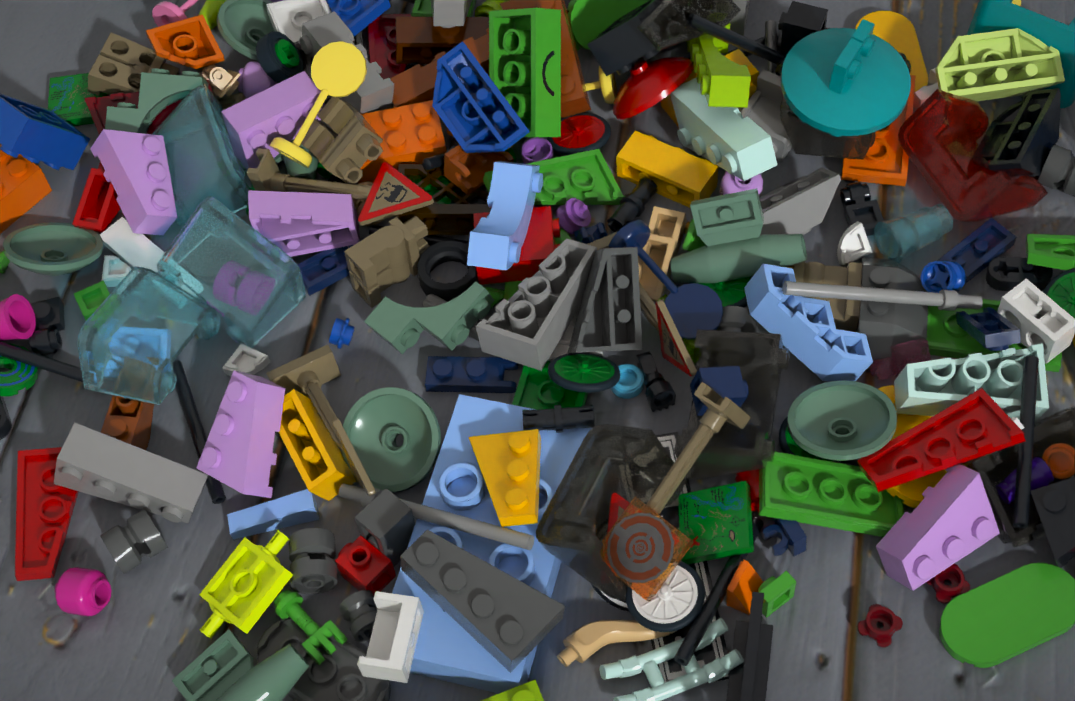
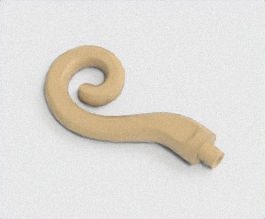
[557,620,677,667]

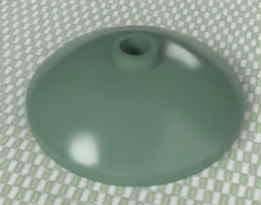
[217,0,300,62]
[3,222,103,276]
[788,380,897,461]
[341,387,441,492]

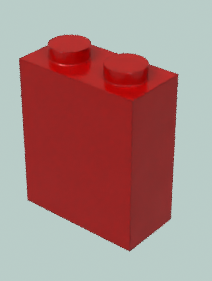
[474,206,561,285]

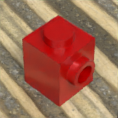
[335,535,396,596]

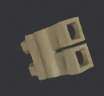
[88,32,180,95]
[301,97,383,184]
[344,216,429,308]
[787,261,862,332]

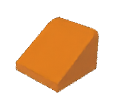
[726,560,764,615]

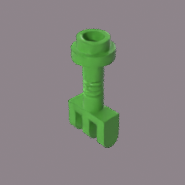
[274,590,348,665]

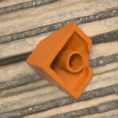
[146,14,225,69]

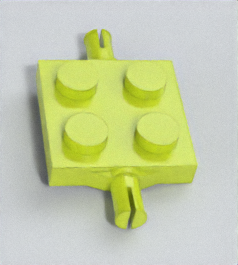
[199,530,294,639]

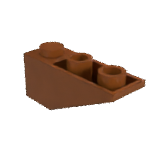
[101,357,159,450]

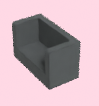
[354,489,415,567]

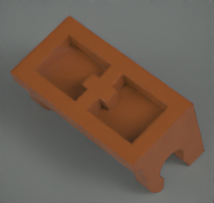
[444,145,514,195]

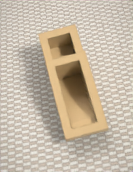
[638,206,687,302]

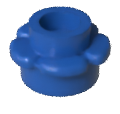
[329,318,355,349]

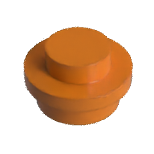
[1042,443,1075,479]

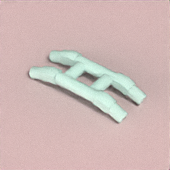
[599,618,744,701]

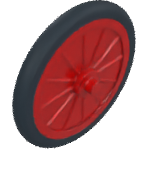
[547,113,611,156]

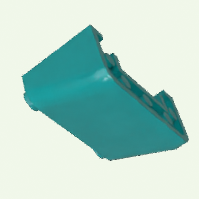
[967,0,1075,108]

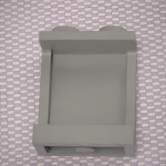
[740,69,808,162]

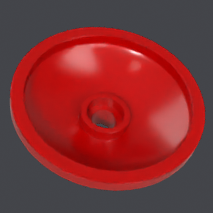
[613,57,694,120]

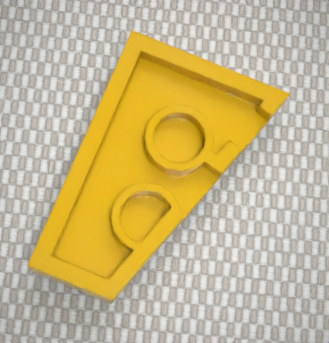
[469,429,541,527]

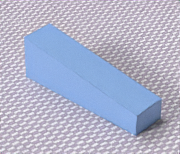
[227,489,319,540]

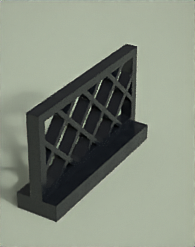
[726,592,773,701]

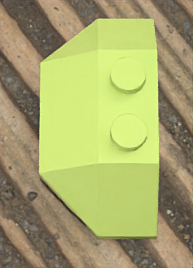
[935,28,1065,104]

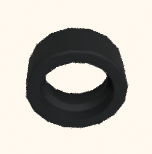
[417,240,479,302]

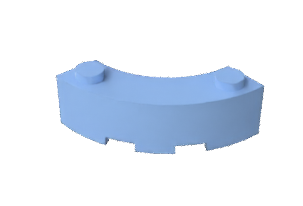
[467,161,543,270]

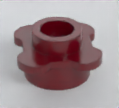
[926,563,970,604]
[857,604,903,647]

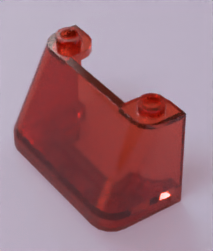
[898,89,1048,223]

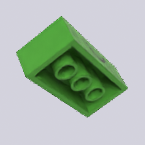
[489,8,561,137]

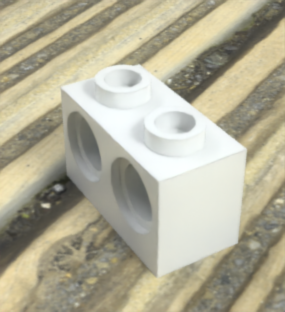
[997,278,1075,364]

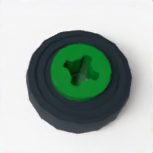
[256,31,304,83]

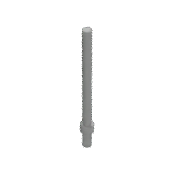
[782,281,983,311]
[339,483,534,550]

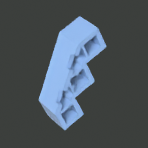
[744,263,873,382]

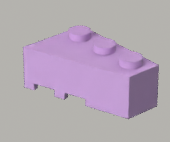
[221,71,325,170]
[90,129,177,235]
[248,190,360,262]
[196,370,285,498]
[876,464,1000,591]

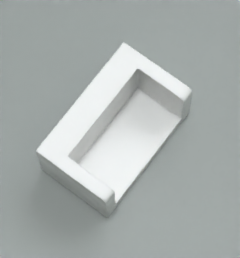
[357,591,424,683]

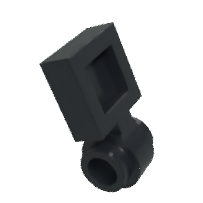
[840,182,886,236]
[29,297,65,356]

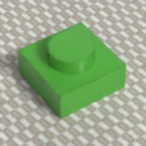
[74,280,118,324]
[758,571,796,618]

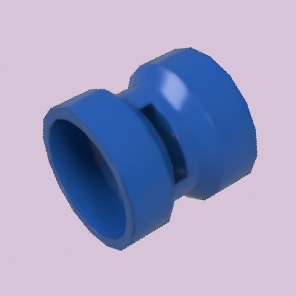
[920,261,966,293]

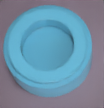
[611,364,644,399]

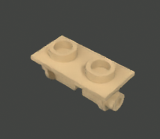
[202,64,241,98]

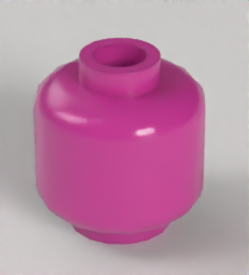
[55,567,112,617]

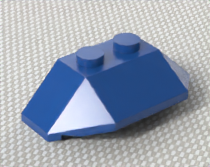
[432,41,530,153]

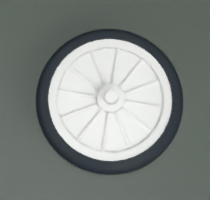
[626,559,705,632]

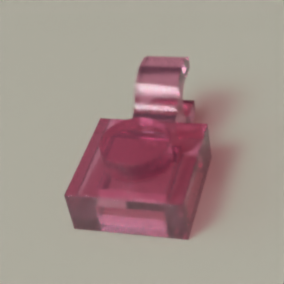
[870,338,931,380]

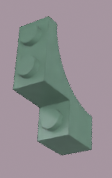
[105,68,209,134]
[364,281,495,354]

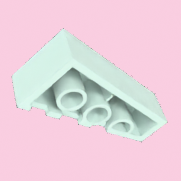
[670,77,777,181]
[894,343,1049,422]

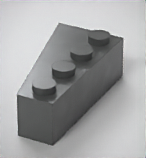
[400,530,565,673]

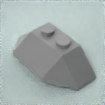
[759,167,841,235]

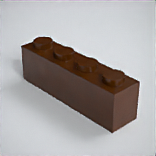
[395,16,489,64]

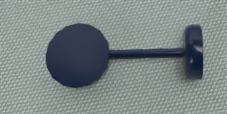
[609,220,723,340]

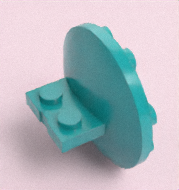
[781,19,911,137]

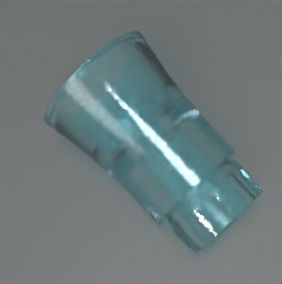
[874,204,953,263]

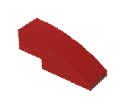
[72,162,121,232]

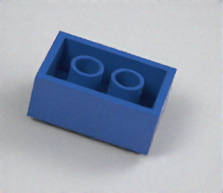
[0,93,90,170]

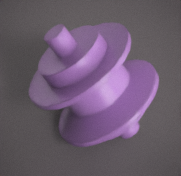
[556,198,591,234]

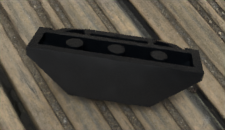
[972,88,1061,178]

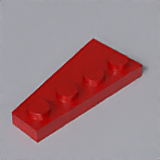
[857,388,1025,492]
[15,447,79,581]

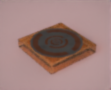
[591,497,694,602]

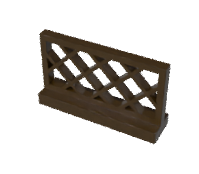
[398,164,491,235]

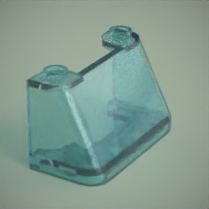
[152,84,254,234]
[156,196,306,348]
[77,266,220,405]

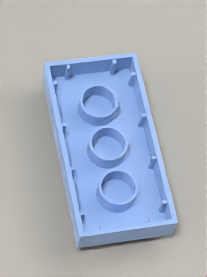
[392,394,595,694]

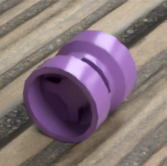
[521,137,553,164]

